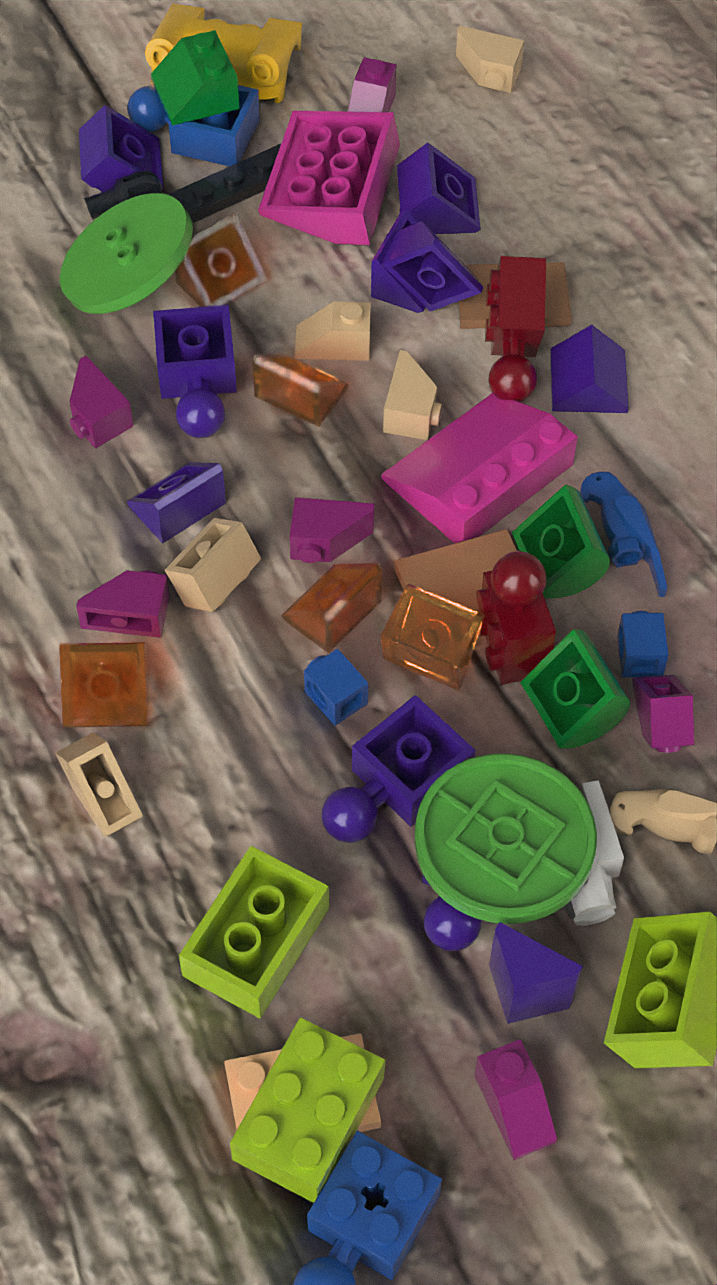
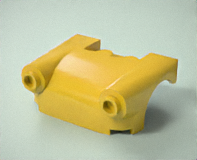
[145,3,302,103]

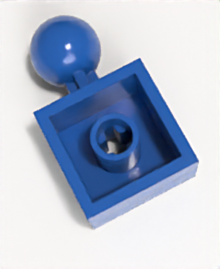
[127,85,260,166]
[293,1130,442,1285]

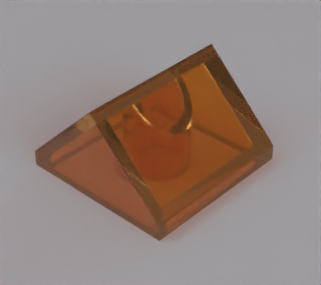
[175,213,268,307]
[252,354,349,427]
[281,563,383,653]
[380,584,485,690]
[59,642,150,727]

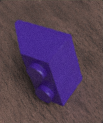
[79,105,163,192]
[397,142,481,234]
[382,221,484,311]

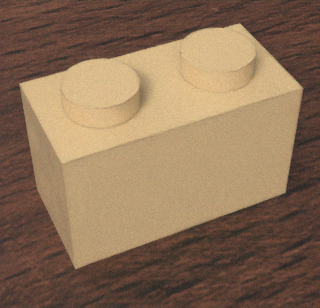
[165,518,261,612]

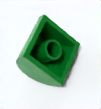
[512,484,610,599]
[520,629,630,749]

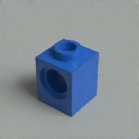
[617,611,669,678]
[304,648,368,726]

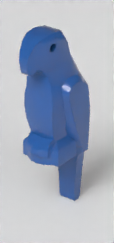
[580,472,667,597]

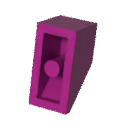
[348,57,397,112]
[69,355,133,449]
[289,497,374,563]
[76,570,170,638]
[632,674,694,753]
[474,1039,557,1160]

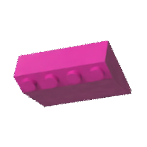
[258,111,400,245]
[381,393,578,544]

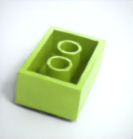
[179,846,329,1019]
[604,911,717,1068]
[230,1017,385,1203]

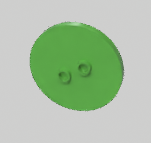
[60,193,193,314]
[415,753,597,924]

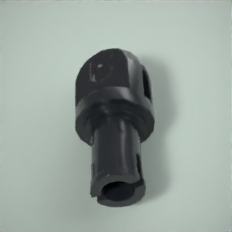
[84,170,162,220]

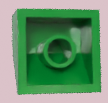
[151,30,239,126]

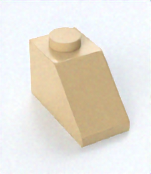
[456,25,524,93]
[295,301,371,361]
[383,350,442,440]
[55,732,143,837]

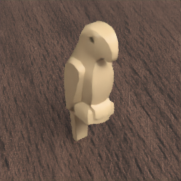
[609,789,717,855]

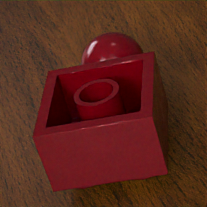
[485,256,546,402]
[474,551,556,685]

